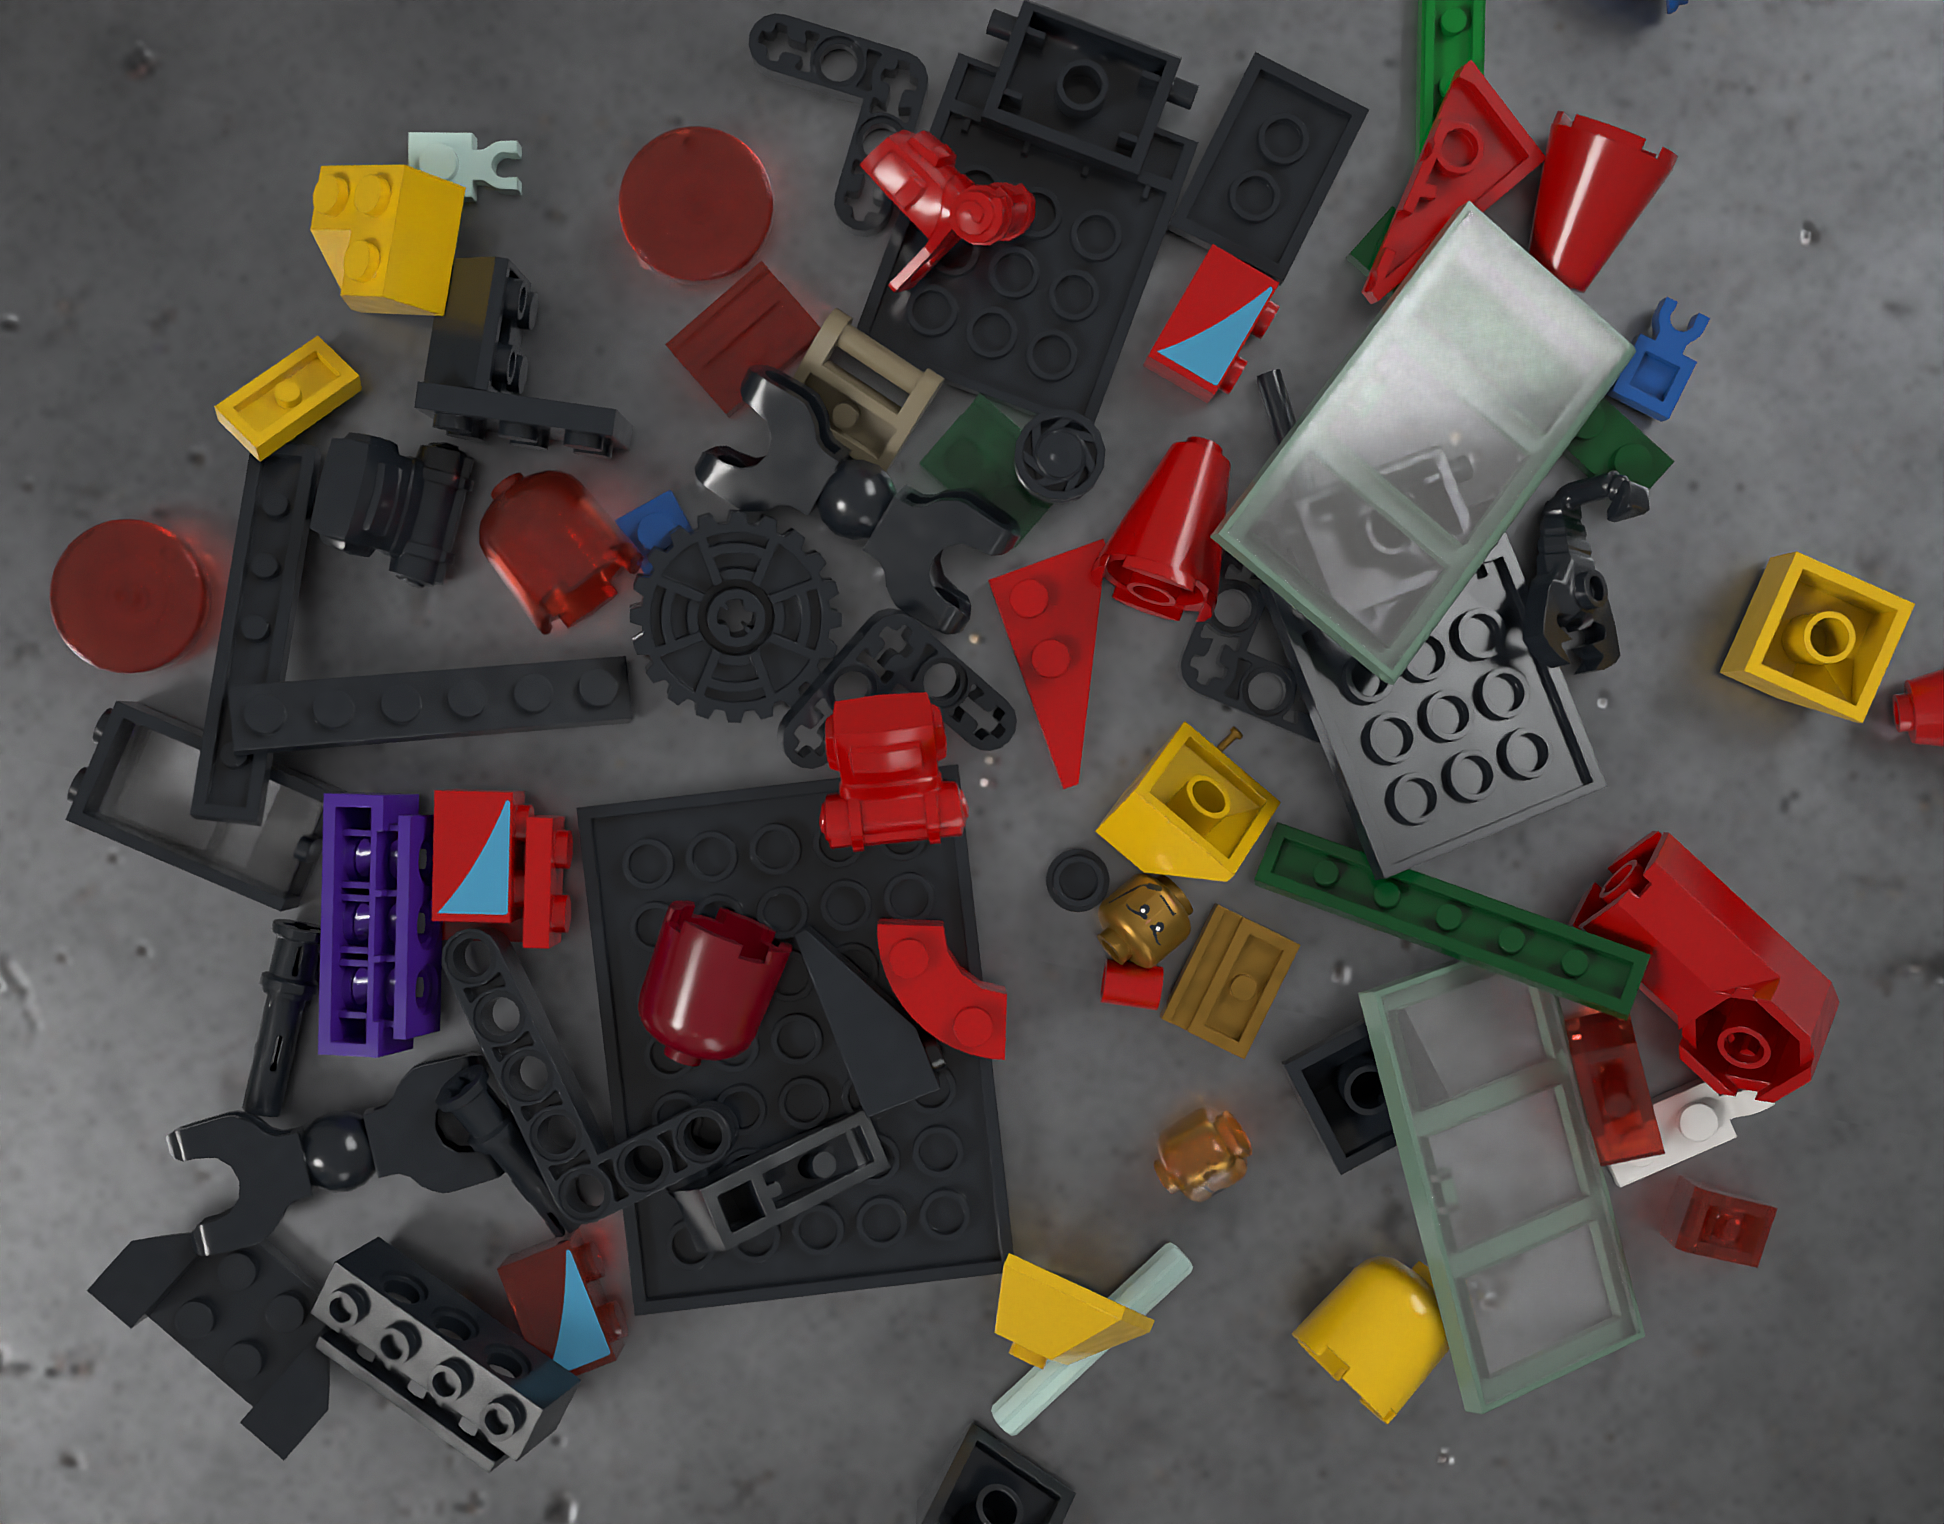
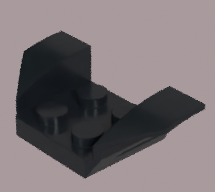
[87,1232,332,1461]

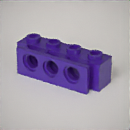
[318,792,443,1058]

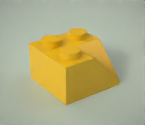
[310,165,466,316]
[1720,551,1915,723]

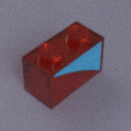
[497,1228,628,1376]

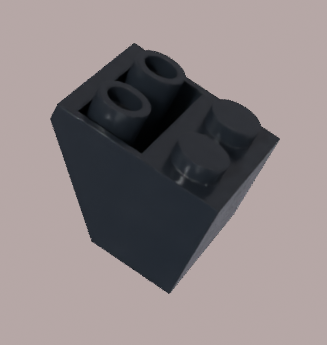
[423,256,538,395]

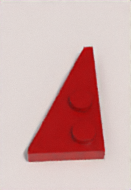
[1361,60,1546,304]
[988,539,1105,789]

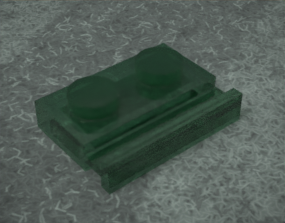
[919,393,1054,549]

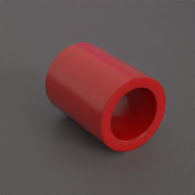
[1100,958,1164,1011]

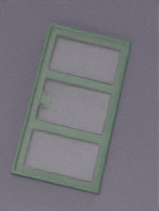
[1210,201,1636,685]
[1358,959,1645,1414]

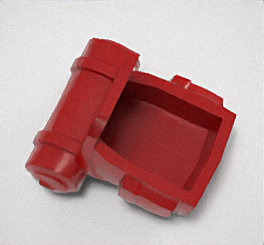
[860,129,1036,293]
[819,692,969,852]

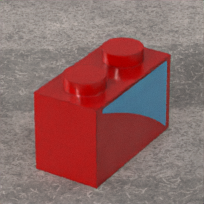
[1143,244,1280,404]
[432,789,534,923]

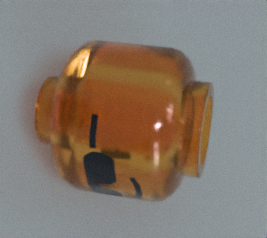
[1154,1106,1252,1202]

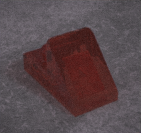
[1660,1175,1778,1268]

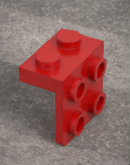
[442,815,573,949]

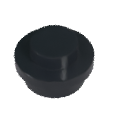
[1046,848,1110,912]

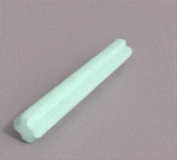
[991,1242,1193,1436]

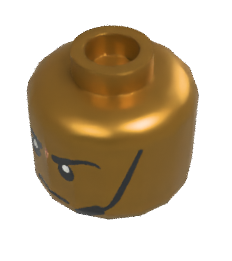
[1097,873,1193,968]

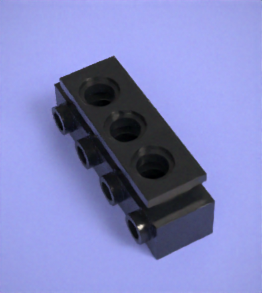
[311,1236,581,1473]

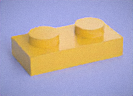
[214,335,362,462]

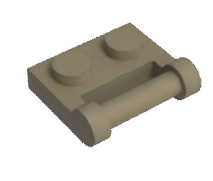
[793,308,945,473]

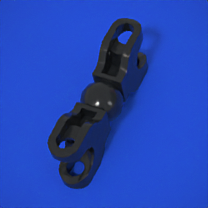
[694,365,1021,635]
[166,1051,505,1256]

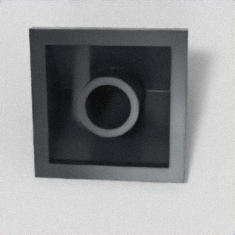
[1281,1008,1446,1175]
[916,1423,1076,1524]

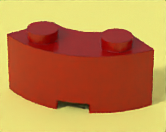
[877,919,1007,1060]

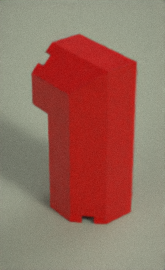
[1568,831,1840,1103]

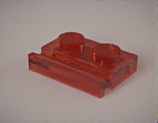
[665,260,821,418]

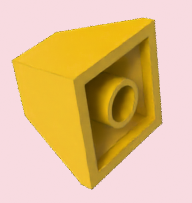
[1095,721,1281,882]
[994,1253,1155,1369]

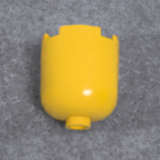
[1292,1256,1449,1425]

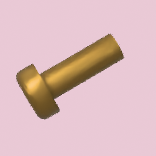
[1217,726,1243,752]

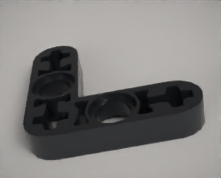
[748,13,929,237]
[1177,520,1321,744]
[777,608,1017,769]

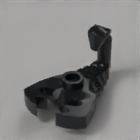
[1522,471,1650,675]

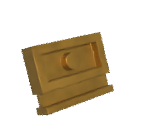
[1160,903,1301,1060]

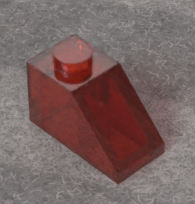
[1565,1012,1665,1167]

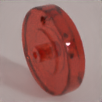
[619,126,775,285]
[49,519,212,674]

